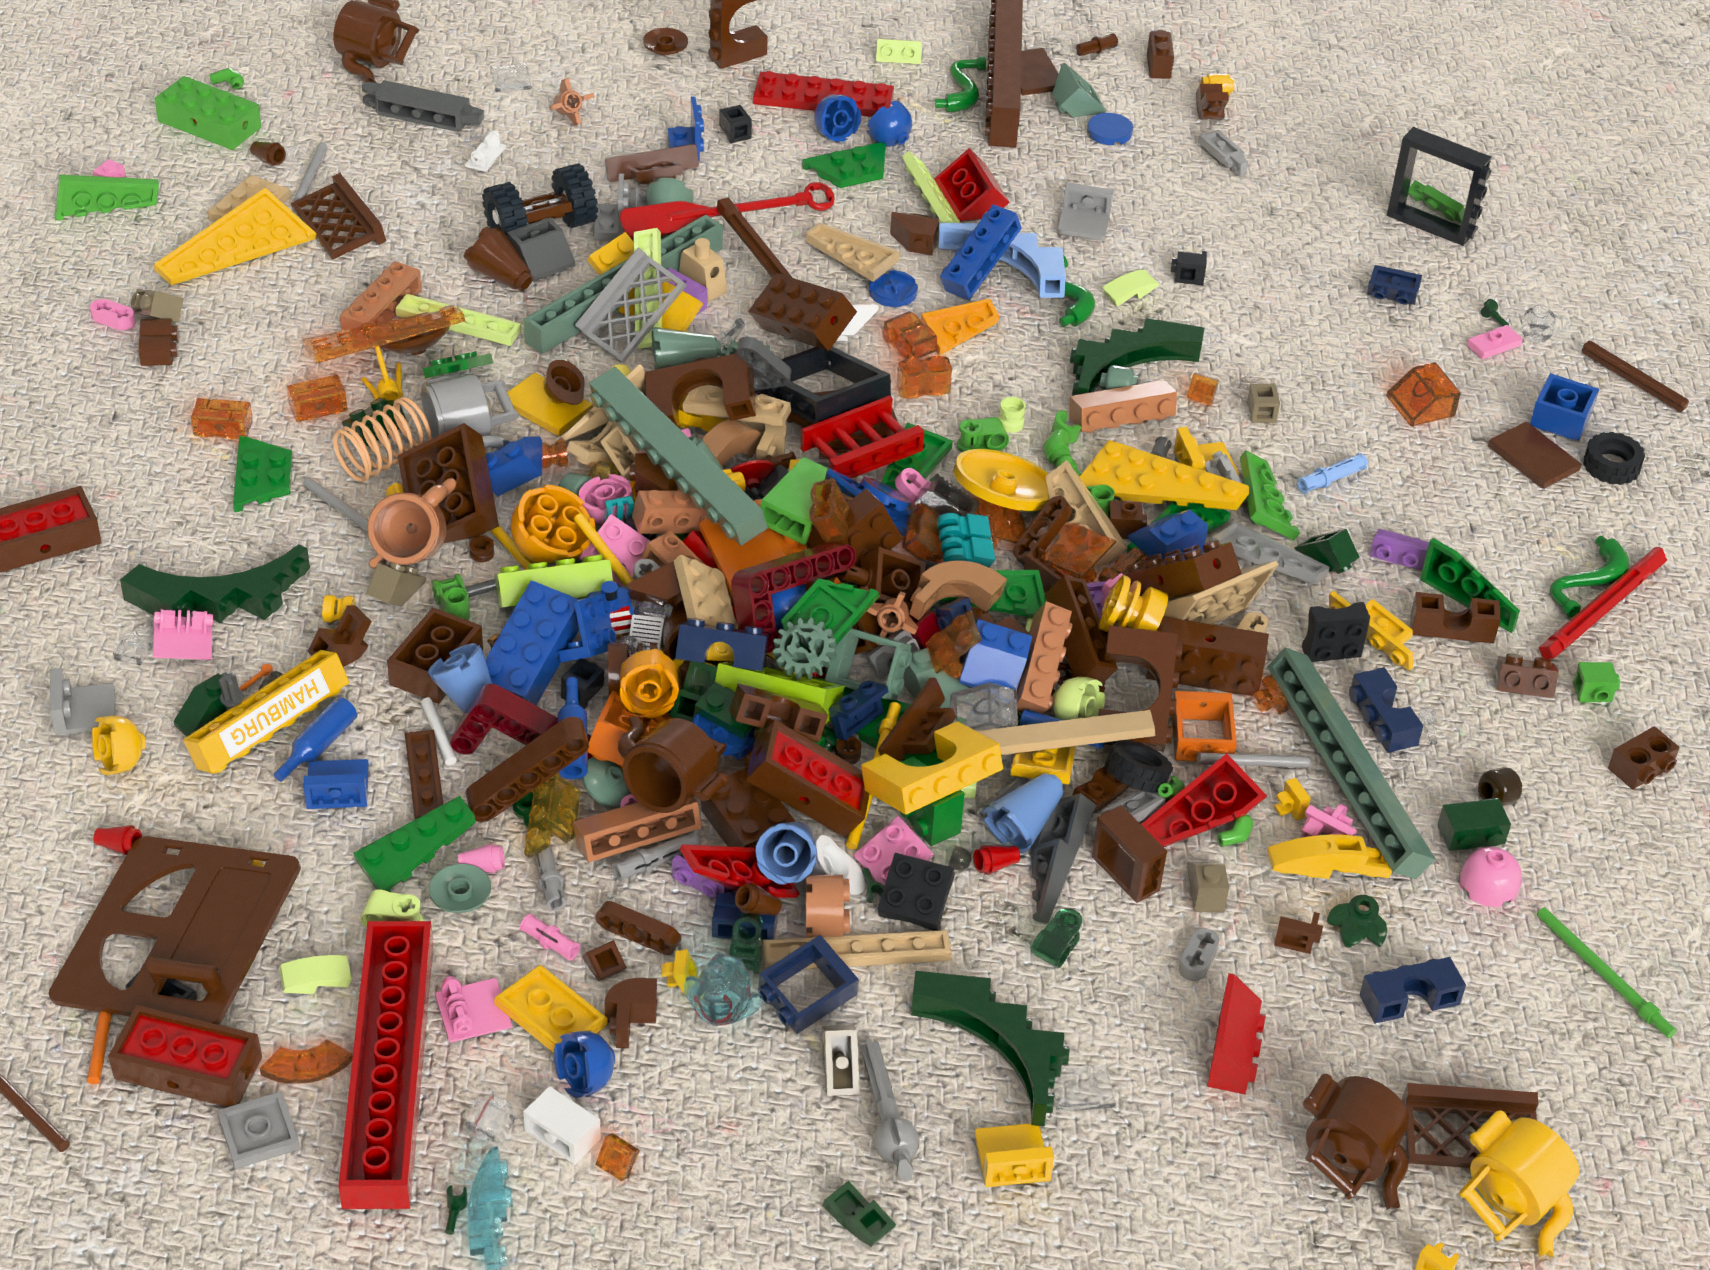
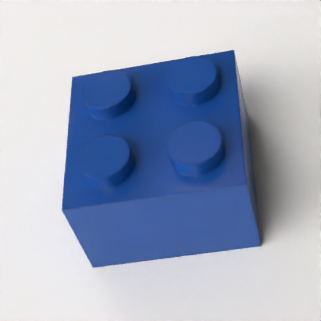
[1530,373,1599,441]

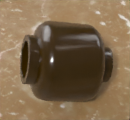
[1478,767,1522,806]

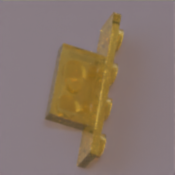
[524,773,581,858]

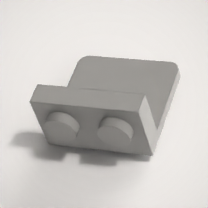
[1058,182,1114,240]

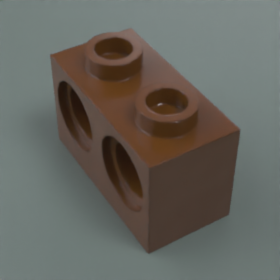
[1608,726,1680,790]

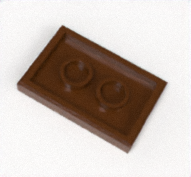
[1021,48,1059,96]
[1488,421,1582,489]

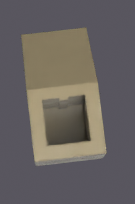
[131,289,184,323]
[366,562,427,606]

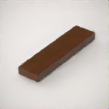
[405,730,443,819]

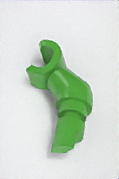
[1043,410,1082,477]

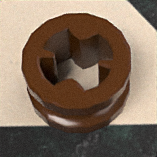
[469,536,495,562]
[835,736,862,764]

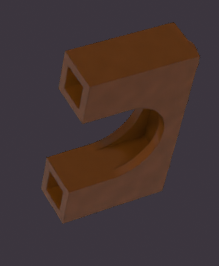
[708,0,768,69]
[645,353,756,428]
[1098,625,1183,752]

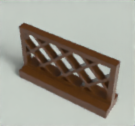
[291,173,386,260]
[1402,1083,1539,1168]

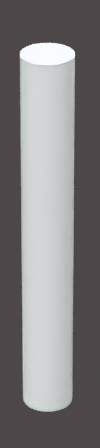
[421,697,457,766]

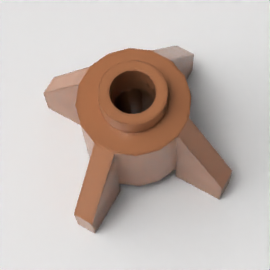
[549,78,594,125]
[866,592,918,646]

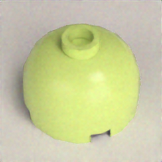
[1052,677,1105,720]

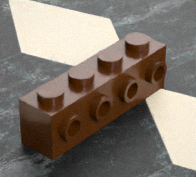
[1045,575,1118,687]

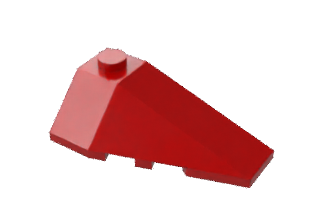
[1141,753,1267,847]
[679,845,800,898]

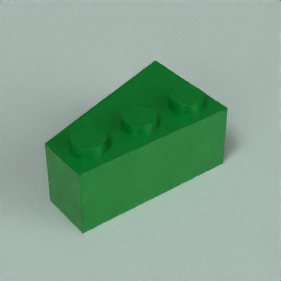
[899,756,965,846]

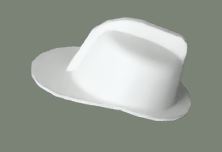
[810,835,865,895]

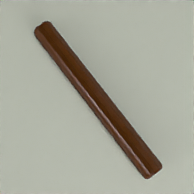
[1582,341,1689,412]

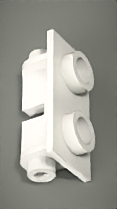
[465,131,507,172]

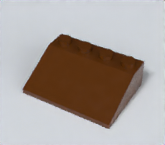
[398,423,499,543]

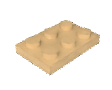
[207,175,291,222]
[674,555,737,629]

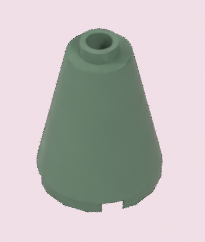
[646,178,694,240]
[652,327,721,370]

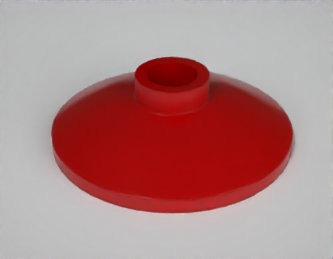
[731,460,775,489]

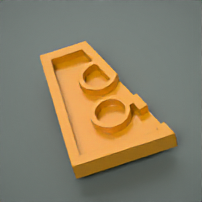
[921,298,999,356]

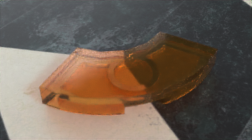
[260,1039,353,1084]

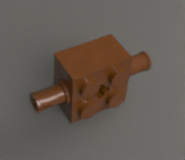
[838,547,926,616]

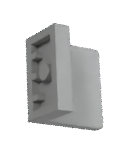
[594,174,629,241]
[50,668,115,735]

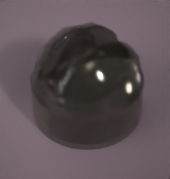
[948,845,972,871]

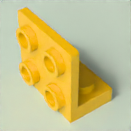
[1173,427,1239,476]
[974,1123,1054,1187]

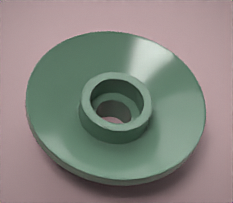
[582,757,631,808]
[429,864,491,913]

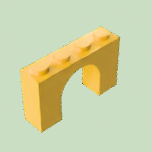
[861,721,1003,815]

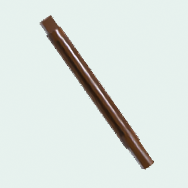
[716,197,793,278]

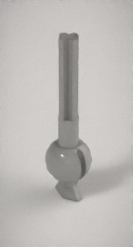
[860,1039,919,1182]

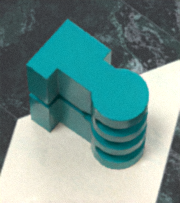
[937,513,996,568]

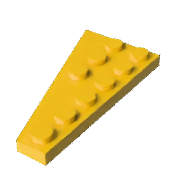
[154,188,316,285]
[1080,440,1249,510]

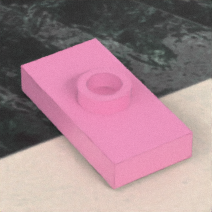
[1467,325,1523,359]

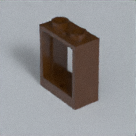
[1092,805,1167,903]

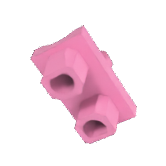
[1301,804,1357,837]

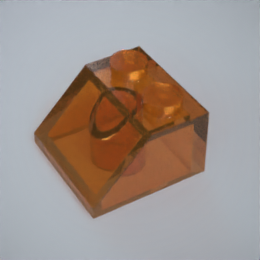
[1386,362,1461,427]

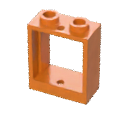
[1172,691,1237,762]

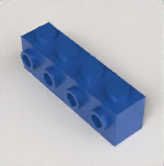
[940,204,1022,301]

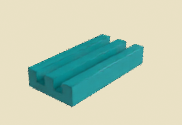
[604,496,634,524]

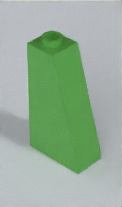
[760,457,827,545]

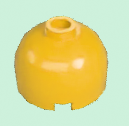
[92,715,146,776]

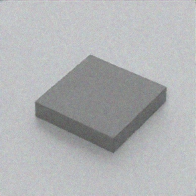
[217,1091,300,1169]

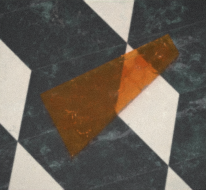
[302,305,465,364]

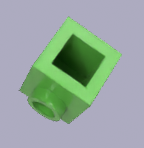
[1573,662,1620,702]

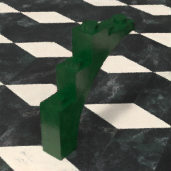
[1070,318,1205,396]
[120,544,310,623]
[911,971,1070,1126]

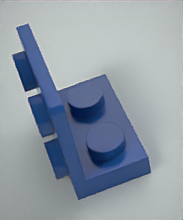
[668,97,704,161]
[558,594,616,662]
[303,759,369,809]

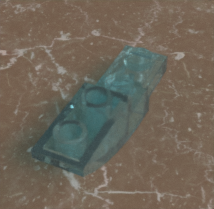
[468,1146,513,1270]

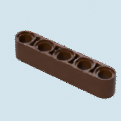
[465,717,589,822]

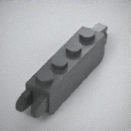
[361,80,484,132]

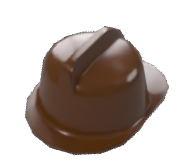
[544,360,585,405]

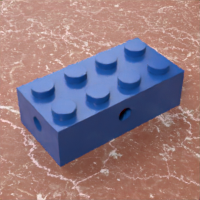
[485,580,579,706]

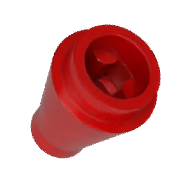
[93,825,142,855]
[973,845,1020,875]

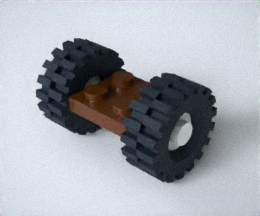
[482,163,598,236]

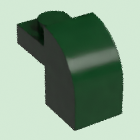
[669,661,718,722]

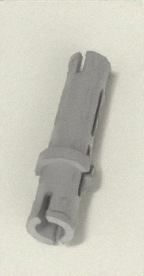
[530,831,566,911]
[612,831,701,881]

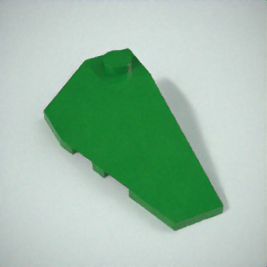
[1420,538,1520,633]

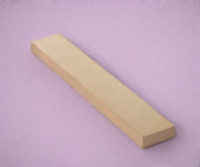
[977,710,1155,755]
[763,930,952,970]

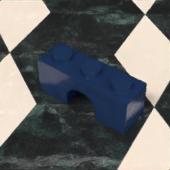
[675,618,769,671]
[1349,667,1423,753]
[1360,957,1466,1024]

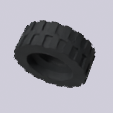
[1583,432,1645,485]
[1104,740,1173,793]

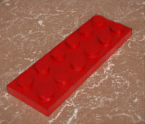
[753,71,894,117]

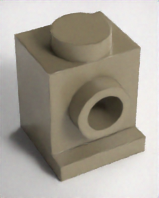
[1248,383,1280,423]

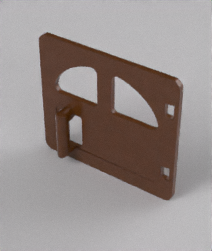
[48,836,301,1025]

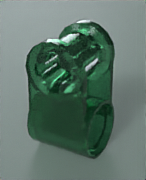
[1031,908,1082,969]
[727,913,764,974]

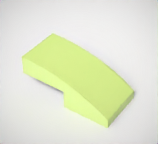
[1102,269,1159,307]
[279,955,352,994]

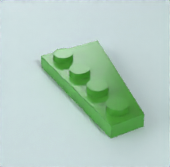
[54,175,159,221]
[1240,450,1300,541]

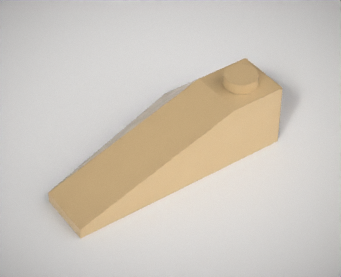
[554,364,646,448]
[1046,460,1128,572]

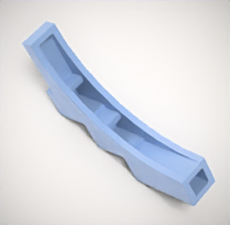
[938,223,1066,298]

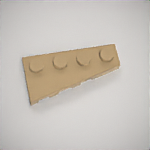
[806,223,900,282]
[683,385,791,426]

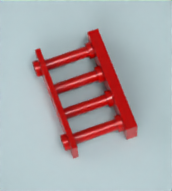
[800,396,924,479]

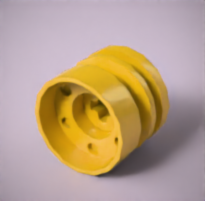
[1099,575,1168,632]

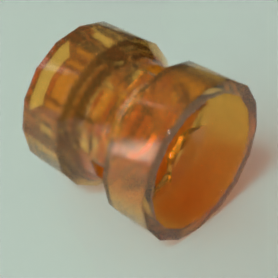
[542,440,568,469]

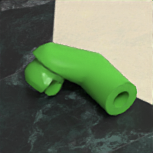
[209,68,244,89]
[1158,776,1185,802]
[1217,814,1253,847]

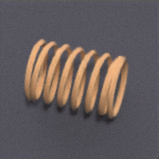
[333,397,432,482]

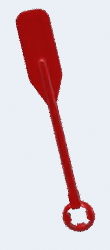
[619,182,835,239]

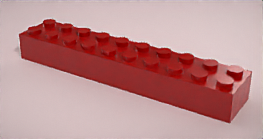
[338,921,433,1209]

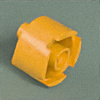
[620,649,679,718]

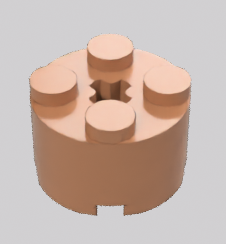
[806,875,850,937]

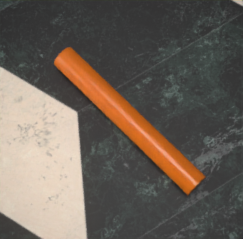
[87,1011,112,1084]

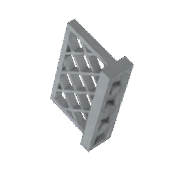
[575,248,687,363]

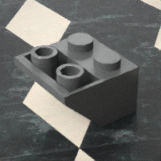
[507,217,575,281]

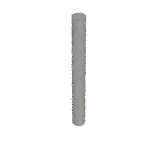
[293,142,328,201]
[303,477,368,532]
[1197,753,1311,768]

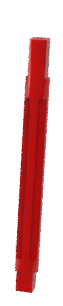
[1538,547,1667,659]

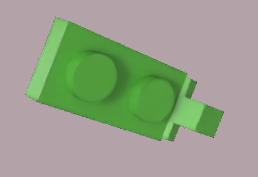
[1408,180,1465,224]

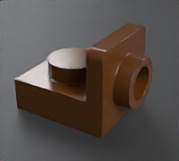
[1274,912,1323,954]

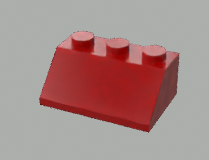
[934,148,1010,221]
[1207,973,1266,1095]

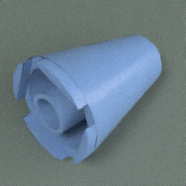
[428,643,492,713]
[983,773,1064,854]
[756,821,817,884]

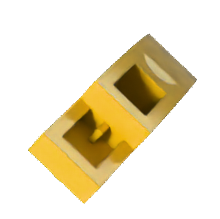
[1267,835,1392,879]

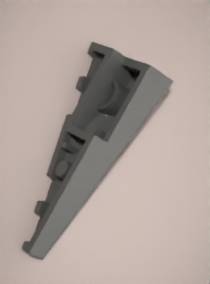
[1031,793,1096,924]

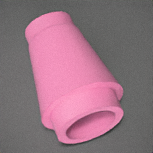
[458,843,505,873]

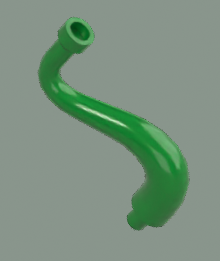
[935,56,986,113]
[1059,255,1096,327]
[1550,536,1629,618]

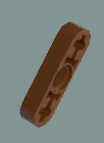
[1013,496,1072,565]
[595,901,682,955]

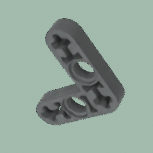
[736,337,792,391]

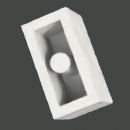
[523,1086,601,1165]

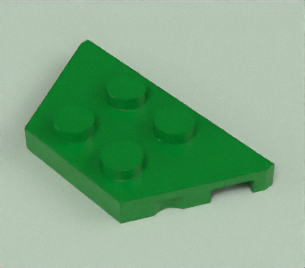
[802,142,886,188]
[423,351,493,378]
[233,436,293,512]
[781,578,880,678]

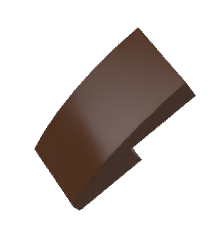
[1072,766,1129,813]

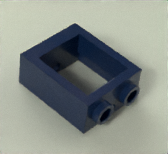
[758,935,859,1034]

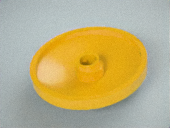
[953,449,1050,511]

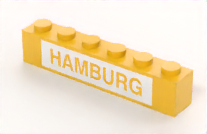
[183,650,350,774]

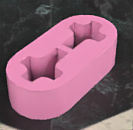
[90,299,135,330]
[895,468,941,515]

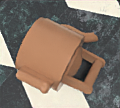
[367,478,456,569]

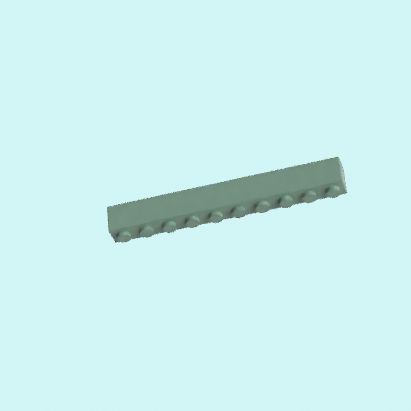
[524,215,723,354]
[589,367,768,546]
[1267,647,1436,879]

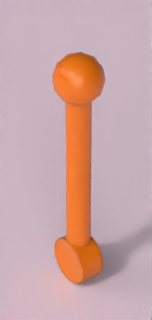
[239,664,273,691]

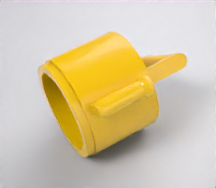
[1458,1110,1579,1257]

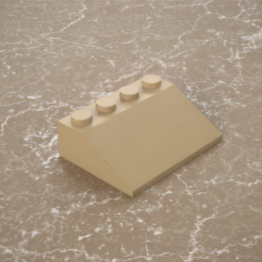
[1163,561,1279,624]

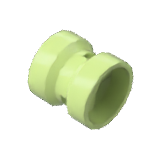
[999,397,1026,433]

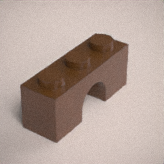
[1410,592,1500,644]
[729,683,828,742]

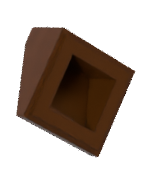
[582,940,627,982]

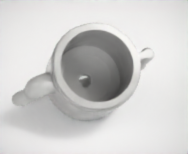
[421,371,519,449]

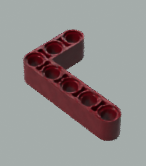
[731,543,856,653]
[450,684,593,759]

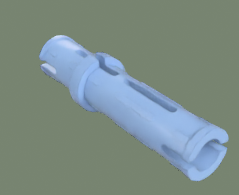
[1297,453,1368,494]

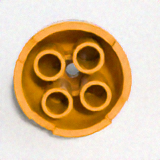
[510,485,596,564]

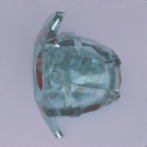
[684,951,763,1026]

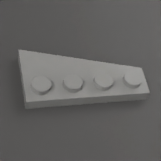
[1211,522,1330,584]

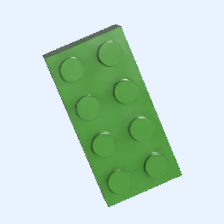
[154,76,261,150]

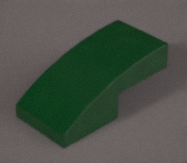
[822,1181,896,1247]

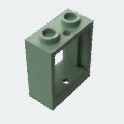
[825,627,912,700]

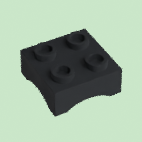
[1302,602,1370,662]
[877,853,955,931]

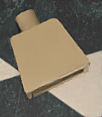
[679,238,727,302]
[600,426,646,480]

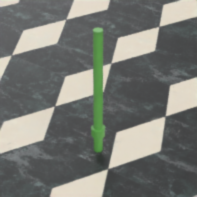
[1537,907,1677,1038]

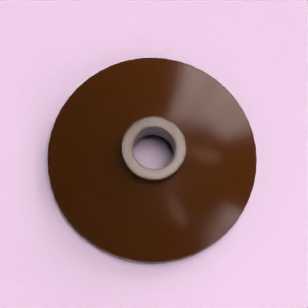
[643,28,688,55]

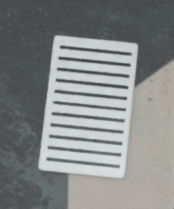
[628,614,664,656]

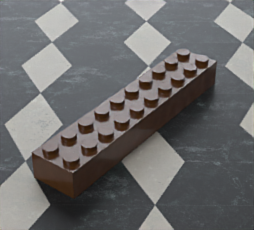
[985,0,1023,148]

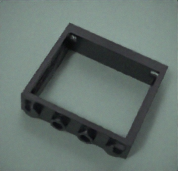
[1386,127,1492,246]
[754,346,891,424]

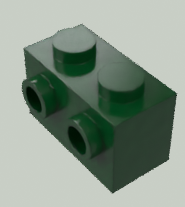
[1437,798,1511,851]

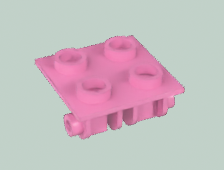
[579,514,650,588]
[153,609,213,660]
[853,816,934,886]
[435,976,512,1043]

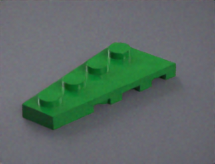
[882,422,953,504]

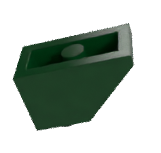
[1294,529,1360,574]
[173,673,226,737]

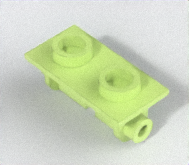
[876,39,922,64]

